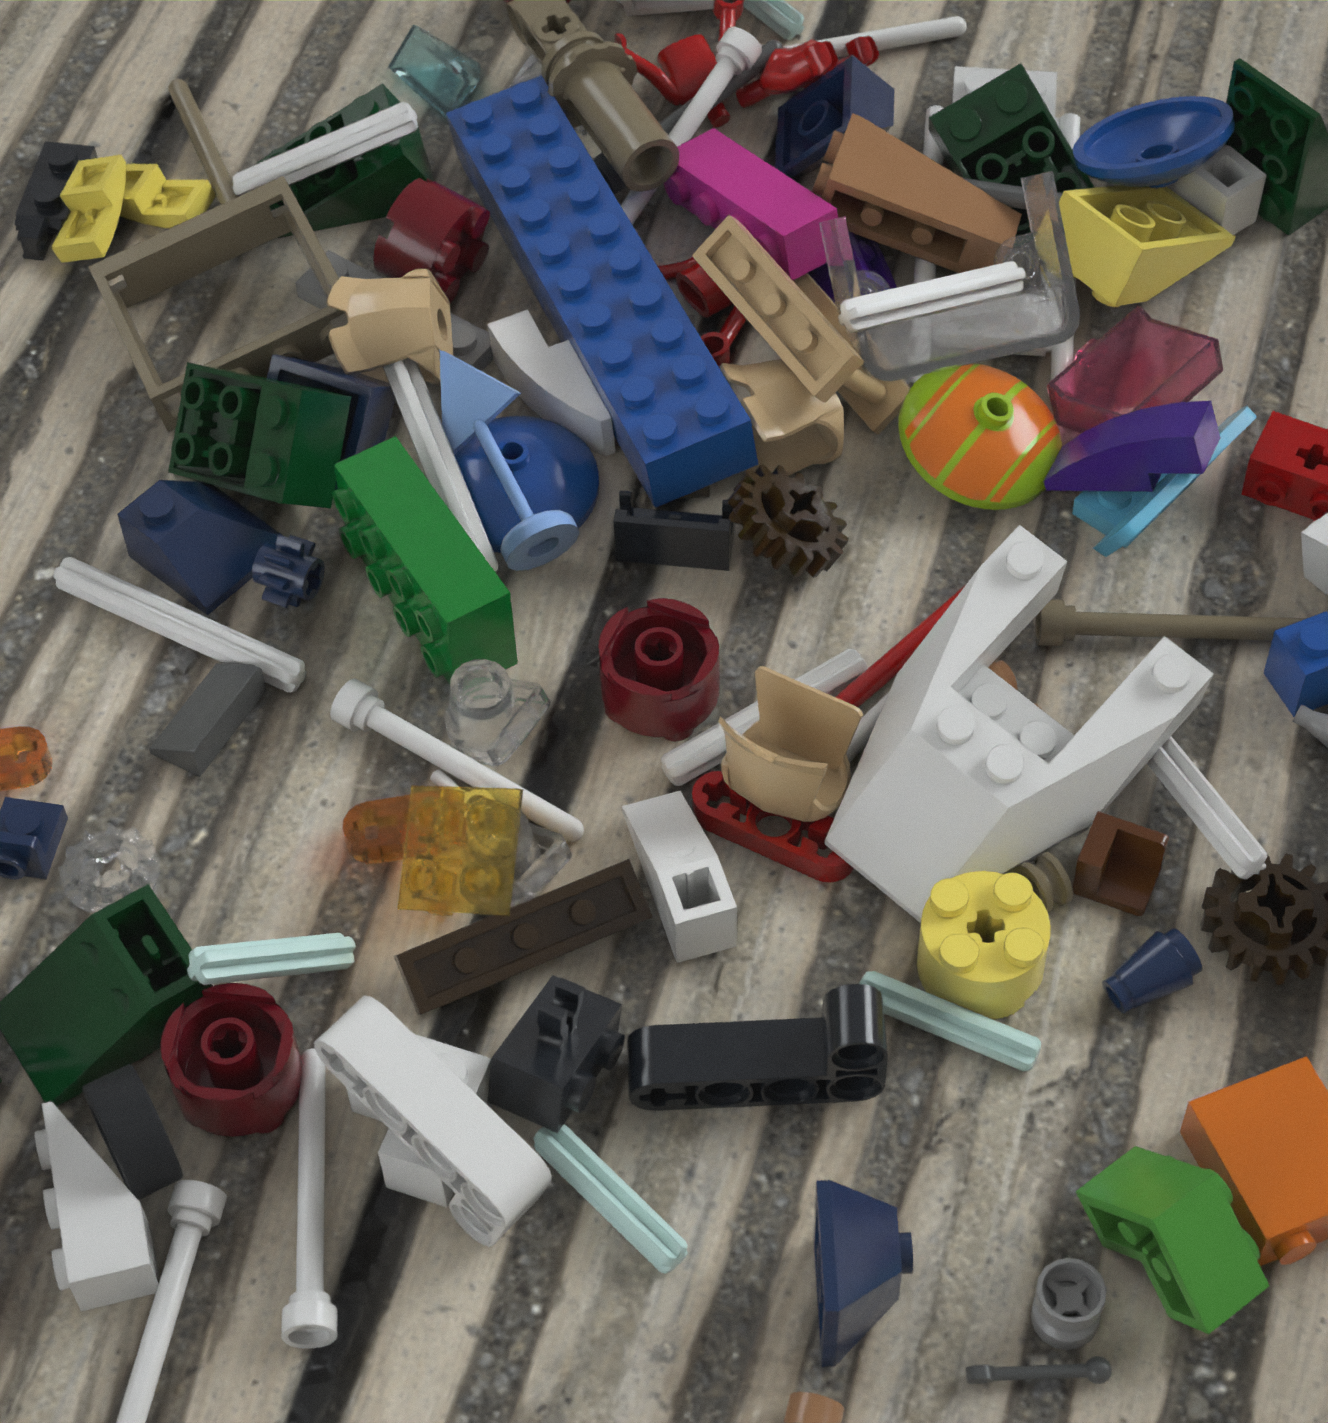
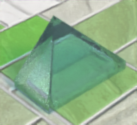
[388,24,480,121]

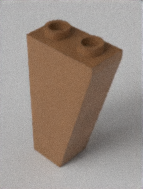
[812,113,1022,273]

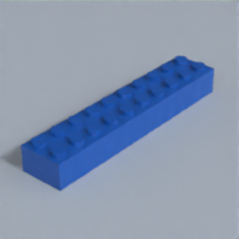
[446,75,759,508]

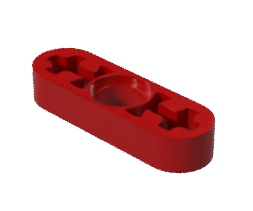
[692,771,854,883]

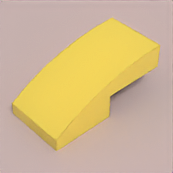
[51,154,126,263]
[120,164,216,229]

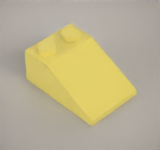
[1037,185,1236,307]

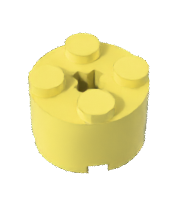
[917,871,1051,1020]

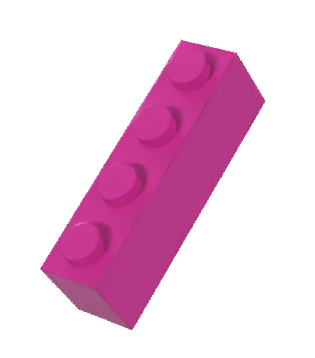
[664,128,843,281]

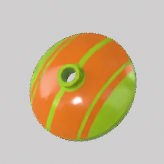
[898,363,1062,510]

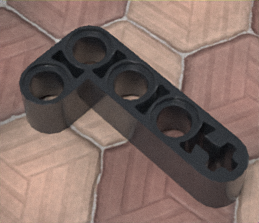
[627,984,888,1111]

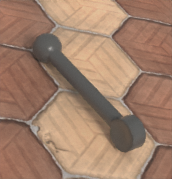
[966,1356,1112,1384]

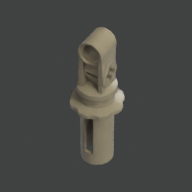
[506,0,680,192]

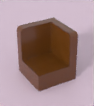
[1073,811,1169,916]

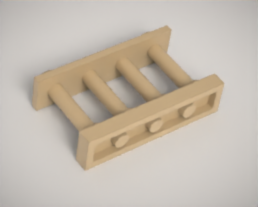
[692,215,910,435]

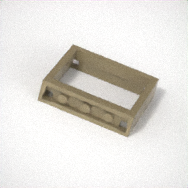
[88,176,348,432]

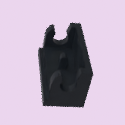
[613,491,736,571]

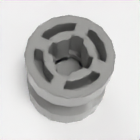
[1031,1258,1106,1350]

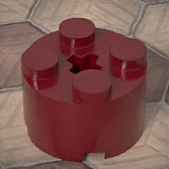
[373,178,490,304]
[598,598,720,742]
[161,983,302,1137]

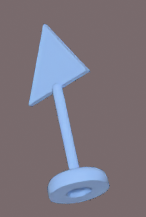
[440,350,580,571]

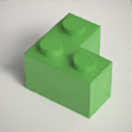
[1075,1146,1269,1334]

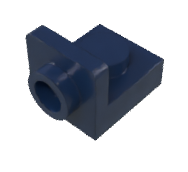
[0,797,68,880]

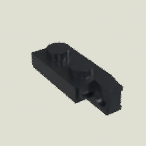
[14,141,97,261]

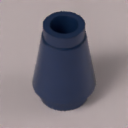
[1102,928,1203,1014]

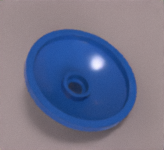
[1073,96,1235,188]
[455,416,599,553]

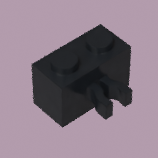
[487,975,625,1133]

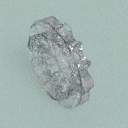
[58,823,160,913]

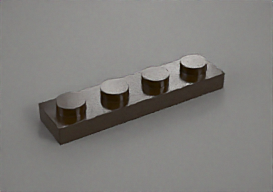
[394,859,653,1015]

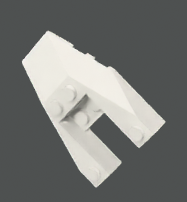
[824,525,1214,923]

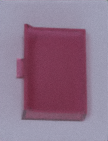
[1047,306,1224,433]

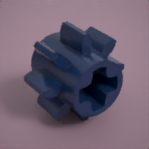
[252,535,325,608]

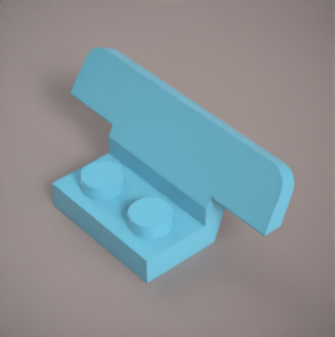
[1072,406,1257,557]

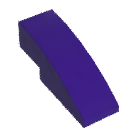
[1043,401,1221,492]

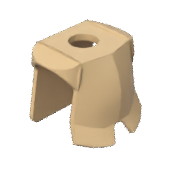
[326,268,454,386]
[719,359,844,476]
[718,666,863,822]

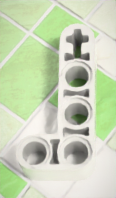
[314,995,552,1247]

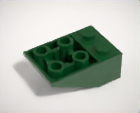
[1225,58,1328,236]
[929,63,1095,254]
[256,83,434,238]
[168,362,351,509]
[0,884,213,1107]

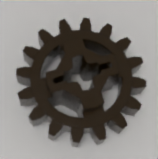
[727,464,849,578]
[1200,853,1328,985]

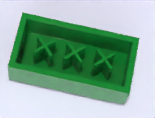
[332,436,518,694]

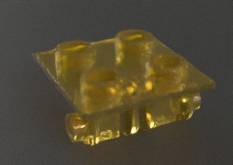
[397,785,523,916]

